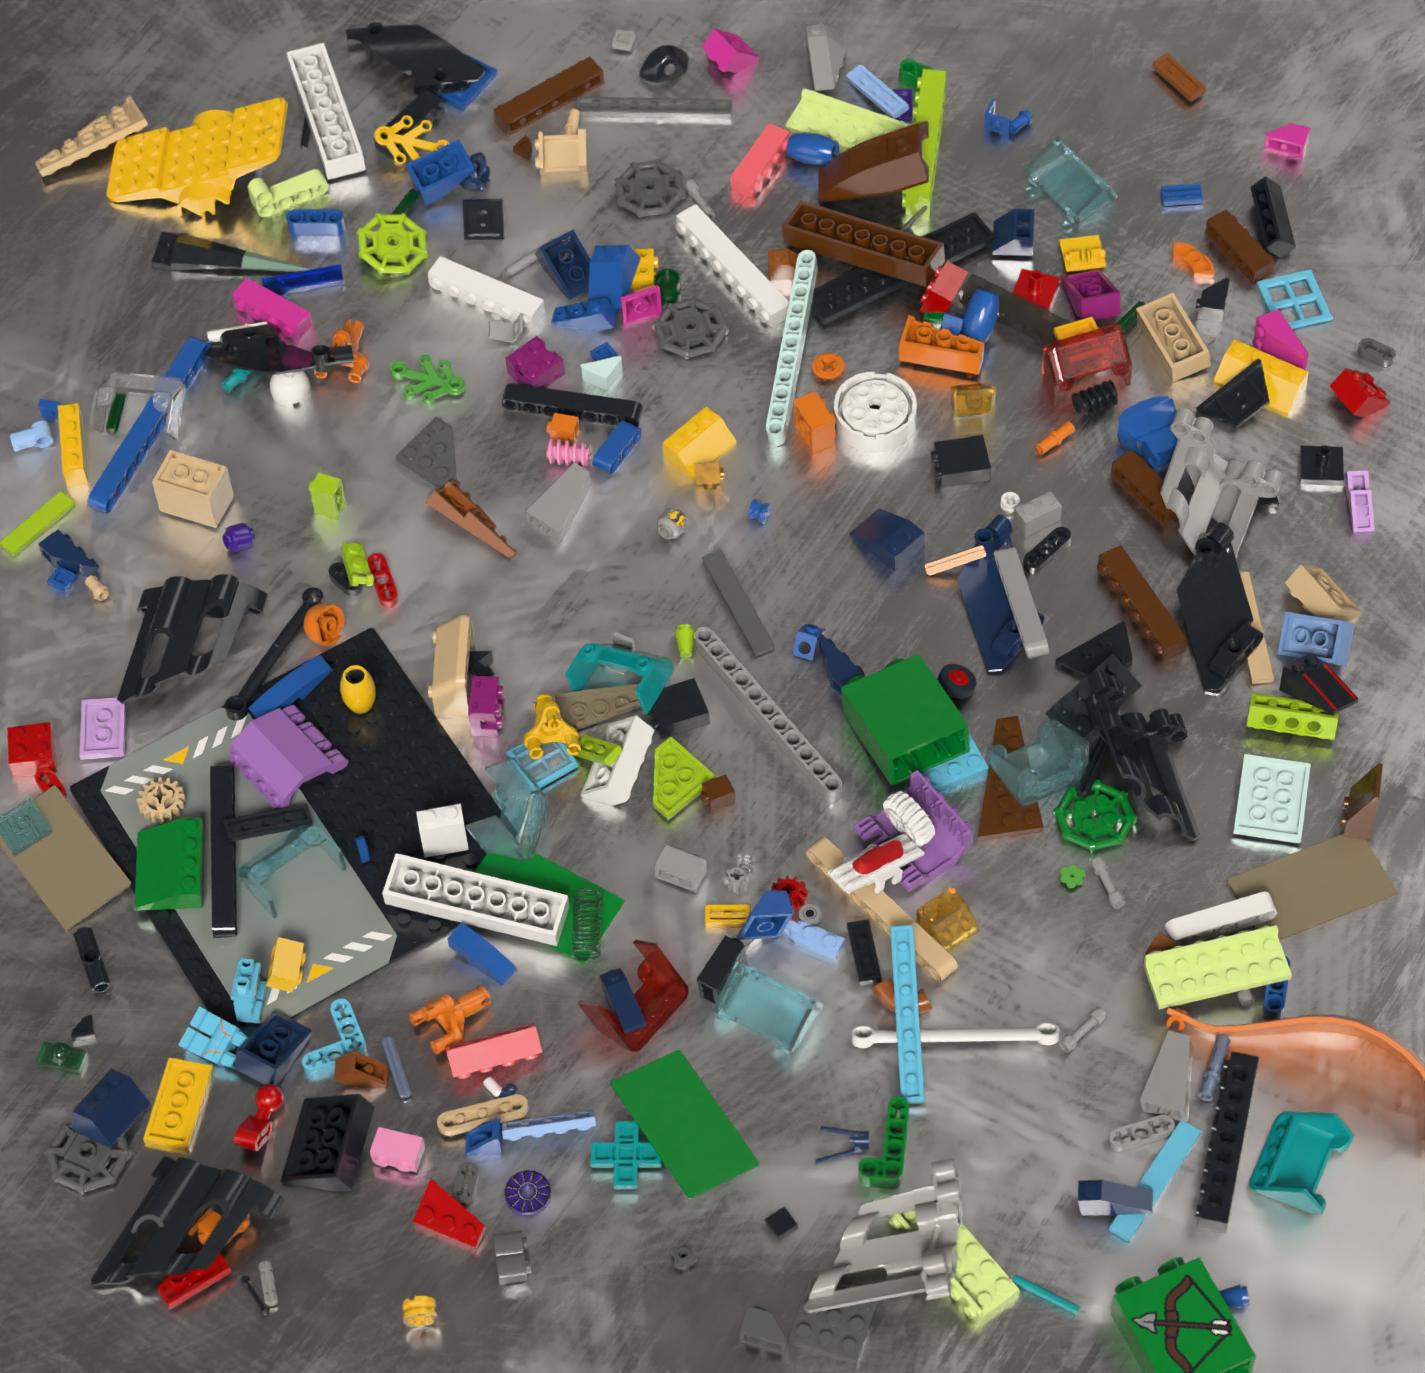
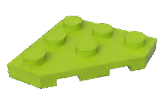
[653,736,716,821]

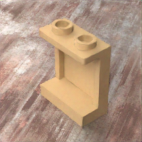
[535,129,588,175]

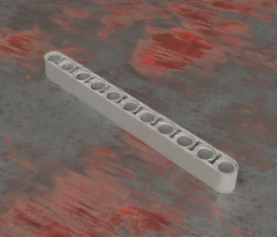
[695,627,842,803]

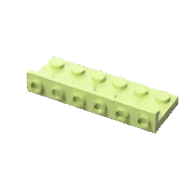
[785,88,910,151]
[1144,925,1292,1010]
[888,1211,1020,1324]

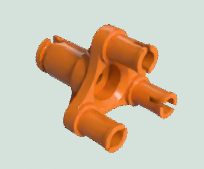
[314,319,369,383]
[408,985,491,1054]

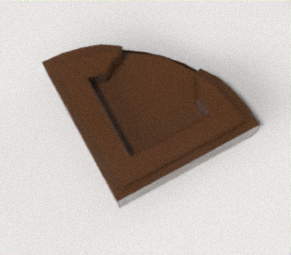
[513,135,533,161]

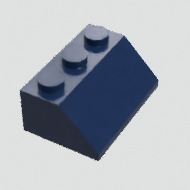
[72,1069,150,1149]

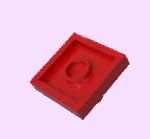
[1010,268,1060,313]

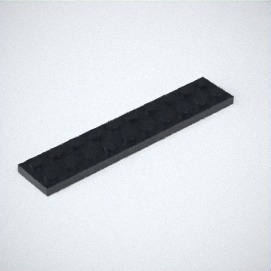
[811,212,996,325]

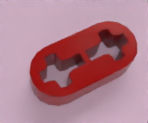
[35,768,67,799]

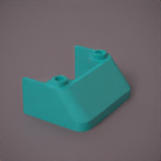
[565,643,674,714]

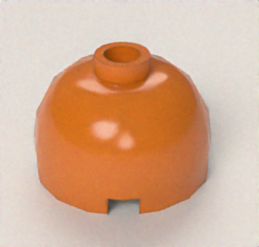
[304,603,345,646]

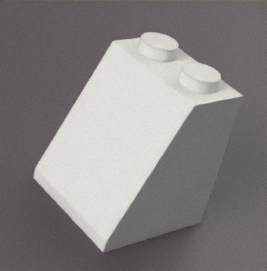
[416,804,469,858]

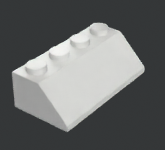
[580,716,654,806]

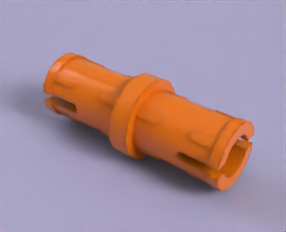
[1035,421,1075,455]

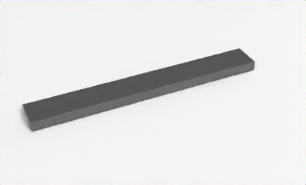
[576,97,732,119]

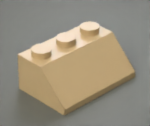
[1285,564,1362,622]

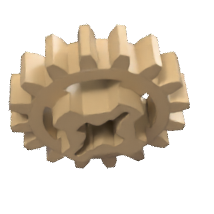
[137,777,186,823]

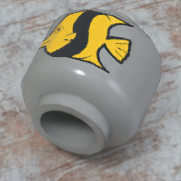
[656,508,688,539]

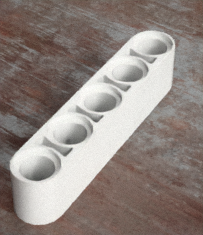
[1165,892,1278,946]

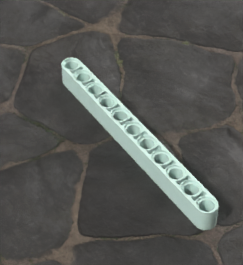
[766,250,818,446]

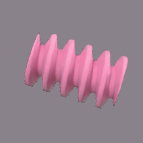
[547,438,591,468]

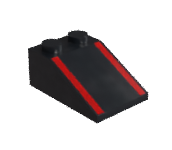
[1279,655,1359,715]

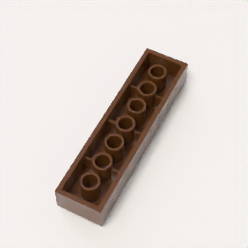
[782,200,945,287]

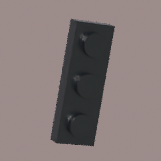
[847,919,882,986]

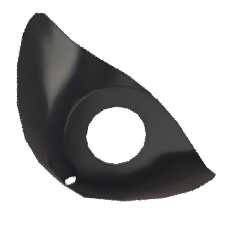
[639,45,689,82]

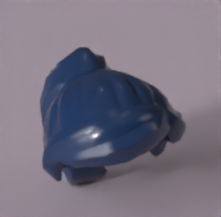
[459,152,490,192]

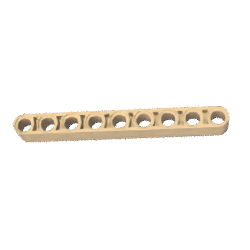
[805,836,958,982]

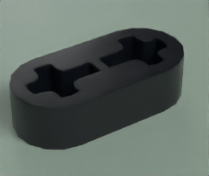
[328,562,362,596]

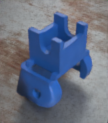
[1117,396,1178,473]

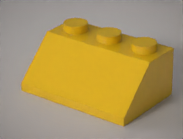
[662,406,737,480]

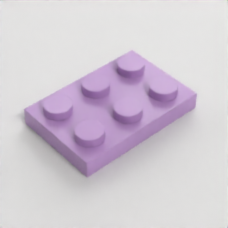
[80,697,126,760]

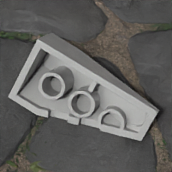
[805,24,847,91]

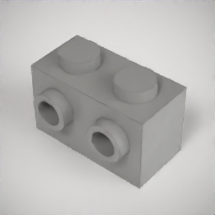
[1014,491,1062,537]
[654,845,707,892]

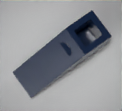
[38,529,100,579]
[819,633,865,697]

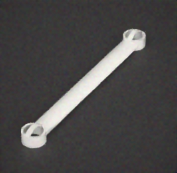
[851,1022,1059,1048]

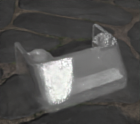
[89,372,186,440]

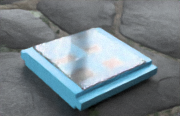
[506,742,579,792]

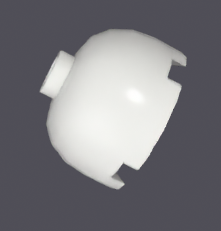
[270,371,311,407]

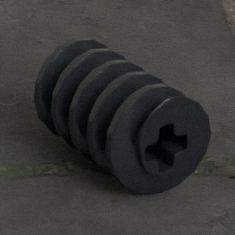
[1072,380,1118,417]

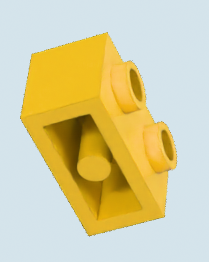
[630,248,658,292]
[266,937,306,992]

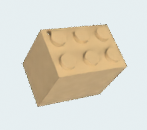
[152,450,234,528]

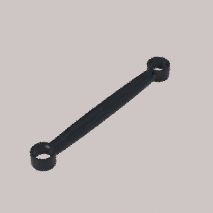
[225,587,325,721]

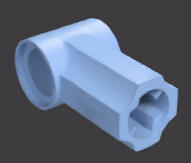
[10,421,53,451]

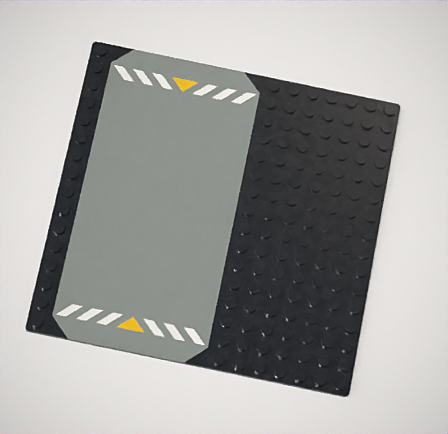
[70,628,528,1050]

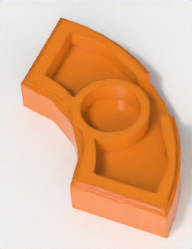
[1172,242,1214,278]

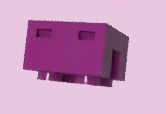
[505,336,565,388]
[468,676,505,737]

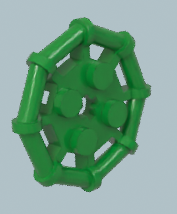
[1053,779,1137,853]

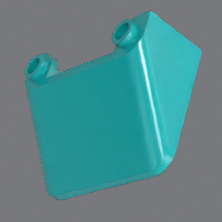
[1249,1111,1354,1214]

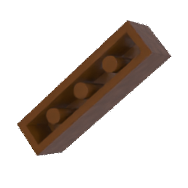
[1205,210,1275,285]
[1111,449,1178,528]

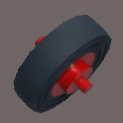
[937,664,977,699]

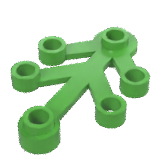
[390,355,466,405]

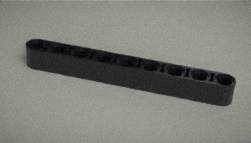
[210,764,237,938]

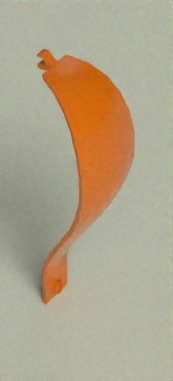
[1167,1007,1425,1143]

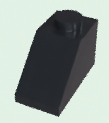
[1195,278,1230,323]

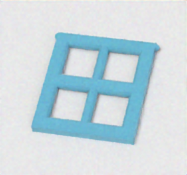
[1257,269,1334,329]

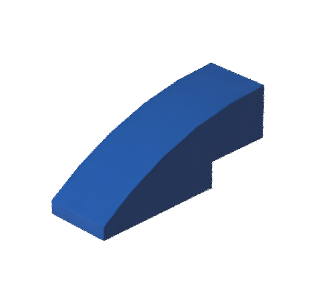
[447,922,517,986]

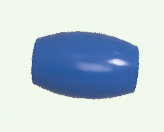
[787,132,839,165]
[963,288,999,342]

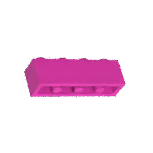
[232,278,313,341]

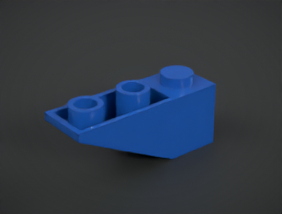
[551,298,618,332]

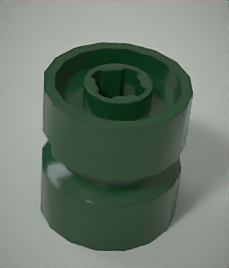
[654,268,681,306]

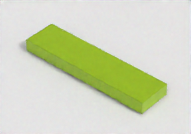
[0,491,76,557]

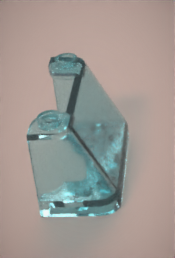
[1024,136,1118,223]
[987,719,1089,806]
[712,962,824,1054]

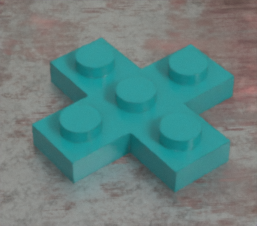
[591,1121,661,1189]

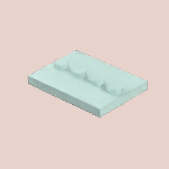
[1233,754,1311,843]

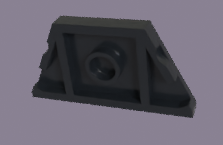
[1196,358,1270,429]
[1055,621,1133,677]

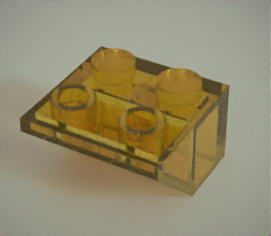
[916,886,980,952]

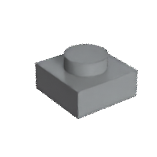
[612,29,636,51]

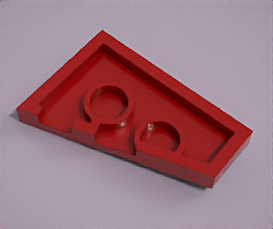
[412,1178,487,1249]
[157,1244,232,1310]

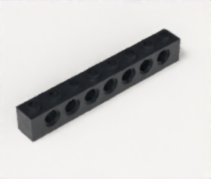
[1195,1051,1259,1234]

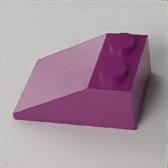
[1061,269,1121,321]

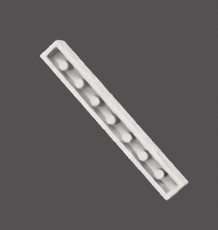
[676,204,789,328]

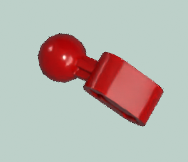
[234,1084,284,1151]

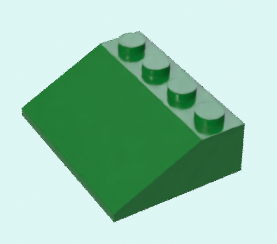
[135,818,205,911]

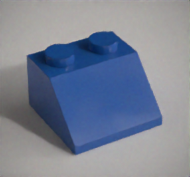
[737,890,794,940]

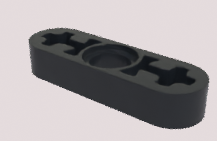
[1023,527,1071,574]

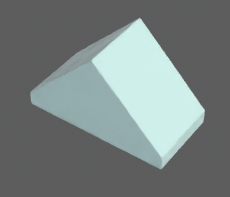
[581,356,622,391]

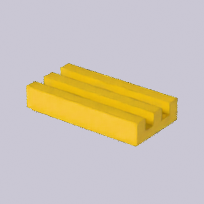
[705,904,751,928]

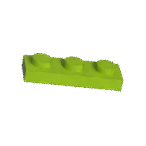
[574,734,623,766]

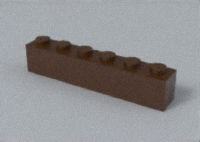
[493,57,604,137]
[1097,545,1187,661]

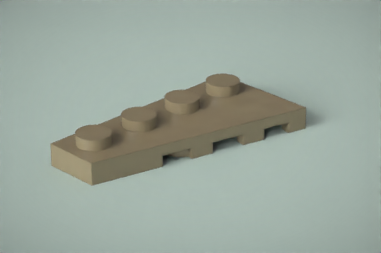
[555,683,641,730]

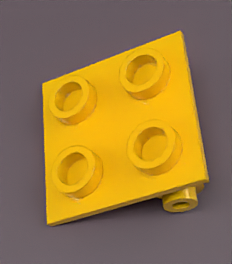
[1059,235,1106,272]

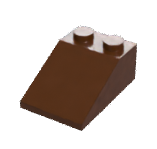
[1340,763,1383,840]

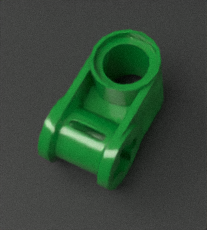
[899,59,934,90]

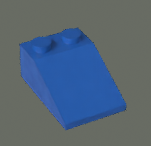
[406,140,475,206]
[588,245,640,310]

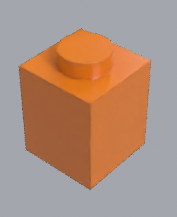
[547,413,580,445]

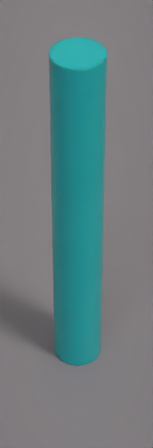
[1012,1274,1080,1315]

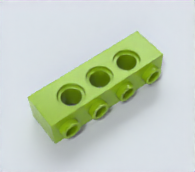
[1246,693,1339,740]

